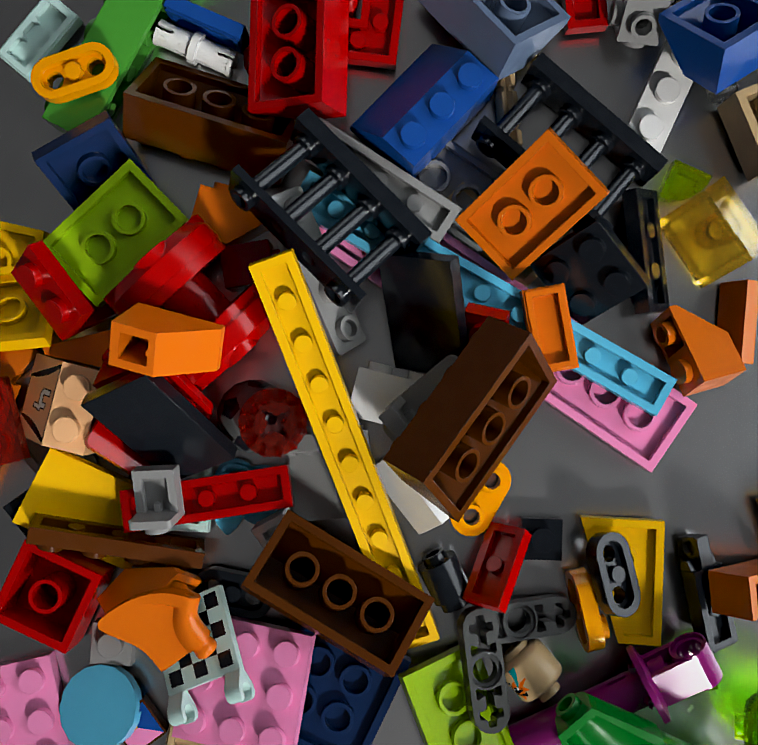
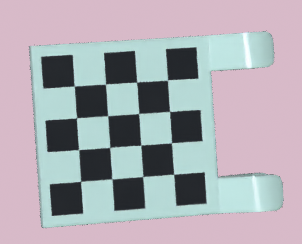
[163,585,255,726]

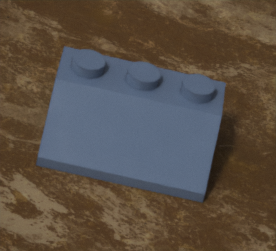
[418,0,571,81]

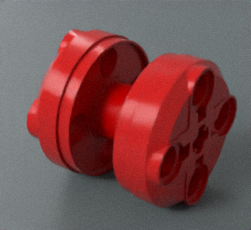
[103,214,272,391]

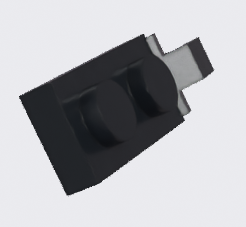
[677,533,738,653]

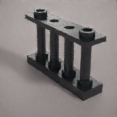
[471,52,669,231]
[228,108,432,314]

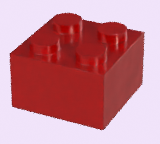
[0,539,117,654]

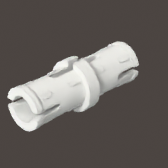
[153,19,239,78]

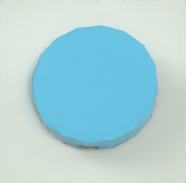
[59,664,142,745]

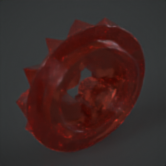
[238,388,308,457]

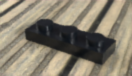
[621,188,670,314]

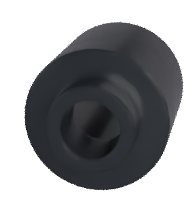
[418,547,469,613]

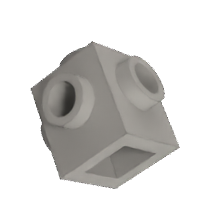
[608,0,672,48]

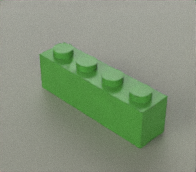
[42,0,170,133]

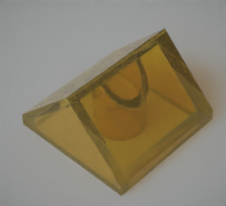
[660,176,758,288]

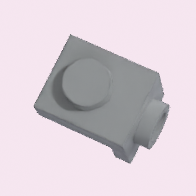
[128,464,185,535]

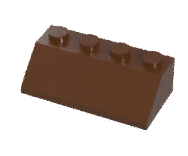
[123,57,296,186]
[383,316,557,522]
[241,509,435,677]

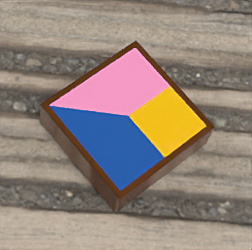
[123,694,169,745]

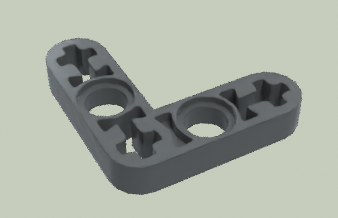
[457,594,577,734]

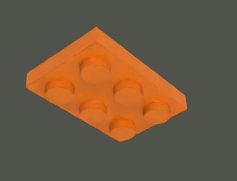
[455,127,610,281]

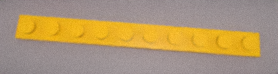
[248,248,440,649]

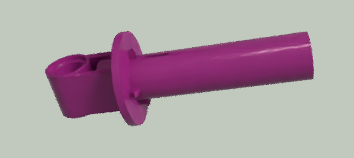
[509,632,723,745]

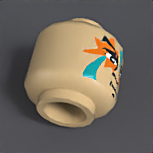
[503,639,562,703]

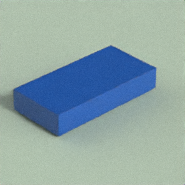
[163,0,250,54]

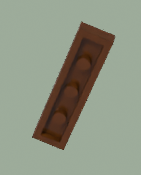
[26,513,205,571]

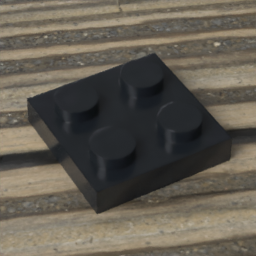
[529,214,650,325]

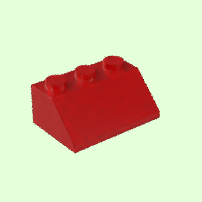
[248,0,349,119]

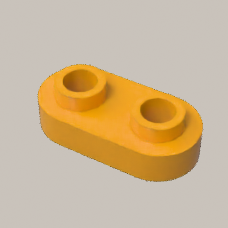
[31,42,119,104]
[450,462,511,536]
[565,567,610,653]

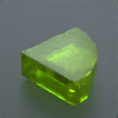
[657,160,713,203]

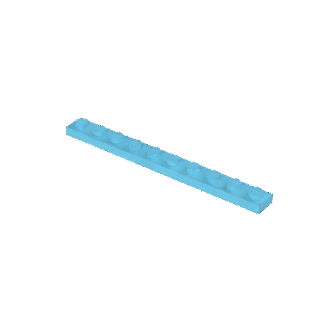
[301,170,678,416]

